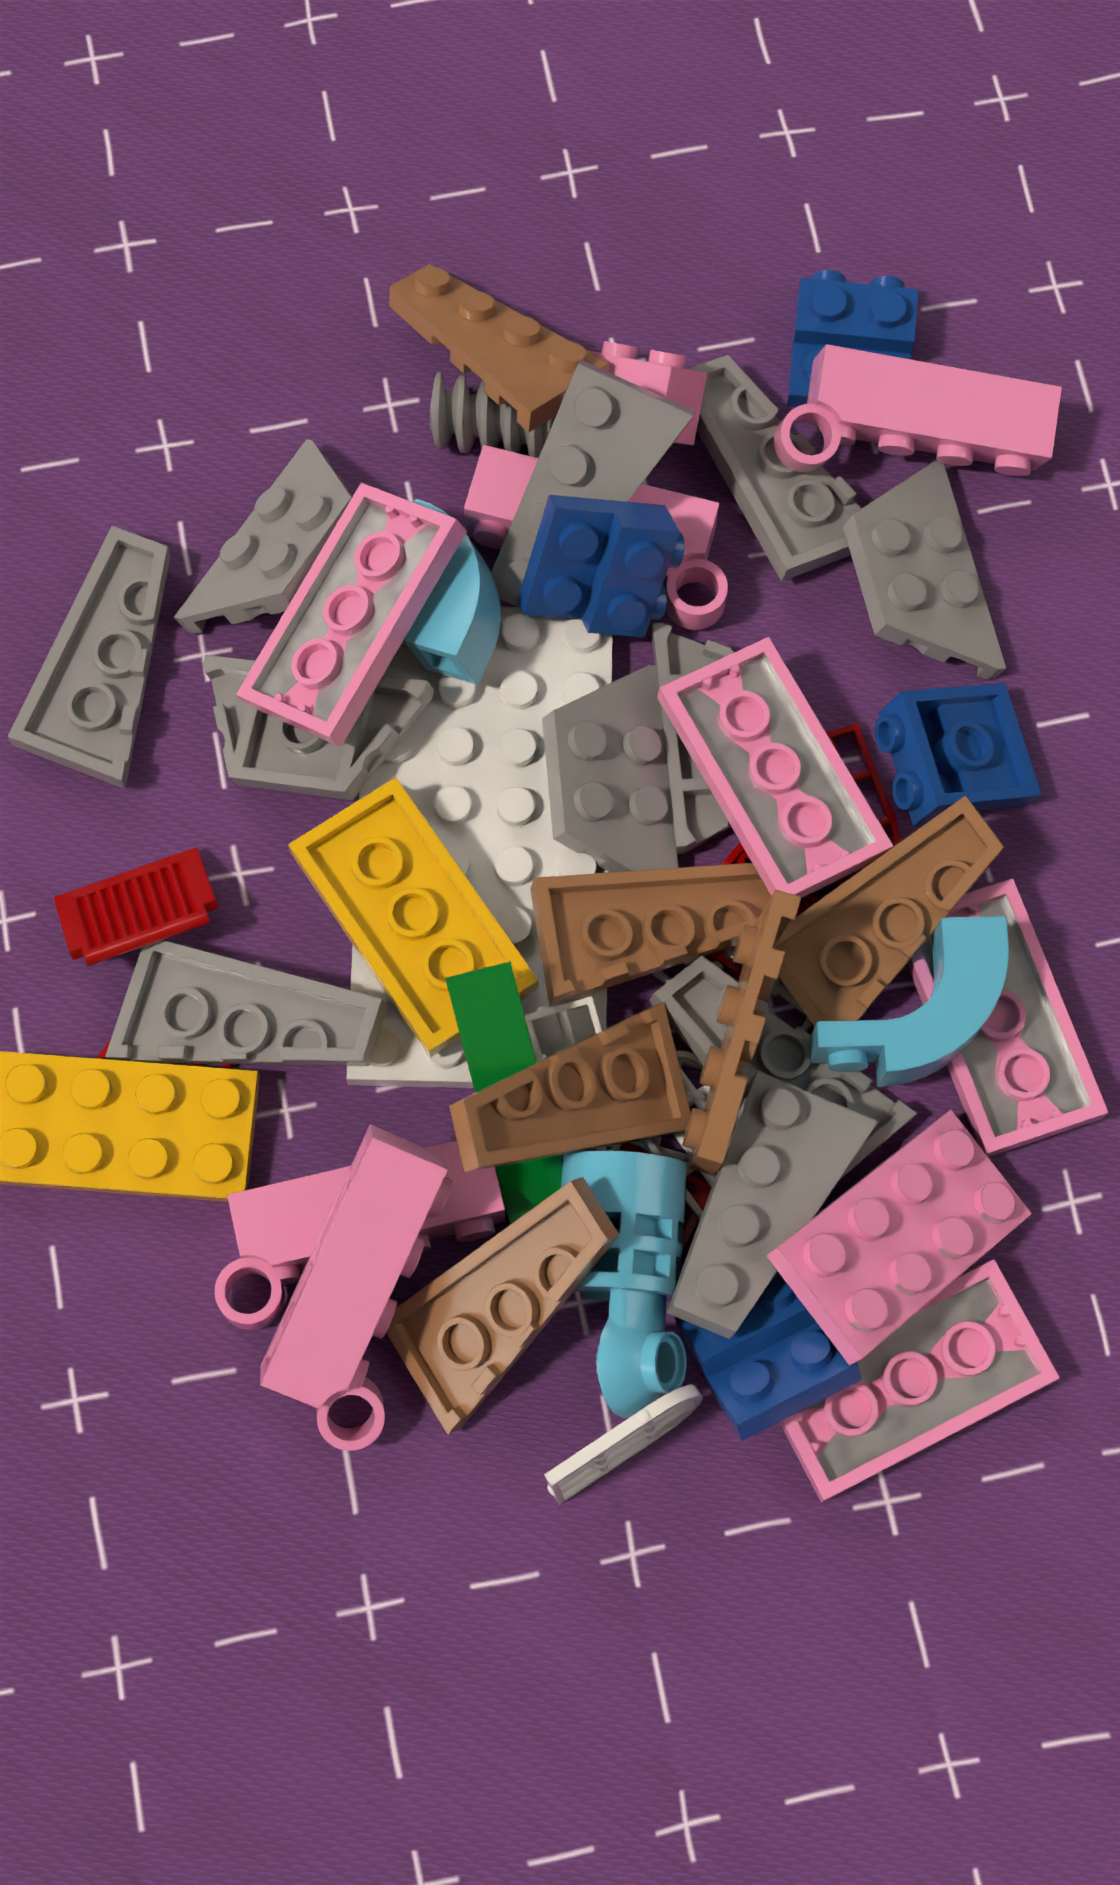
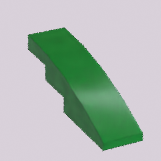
[445,961,563,1225]

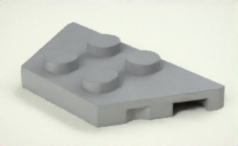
[174,439,353,634]
[843,461,1006,680]
[651,623,735,855]
[203,655,434,800]
[542,665,678,872]

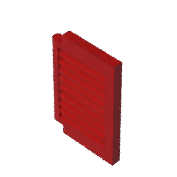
[53,847,219,966]

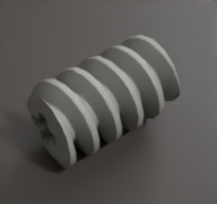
[430,372,555,458]

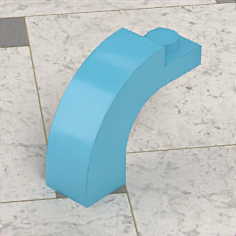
[403,499,501,685]
[810,916,1009,1087]

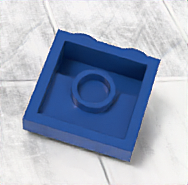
[786,270,919,407]
[517,495,685,637]
[875,683,1042,826]
[674,1271,862,1441]

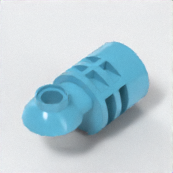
[561,1151,687,1419]

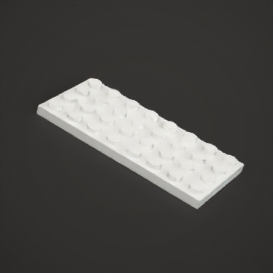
[346,607,612,1088]

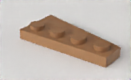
[389,264,610,432]
[776,795,1004,1027]
[530,863,771,1007]
[682,889,801,1175]
[449,1002,691,1173]
[386,1177,619,1435]

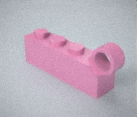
[774,344,1062,476]
[464,445,728,630]
[260,1124,453,1451]
[215,1141,505,1330]

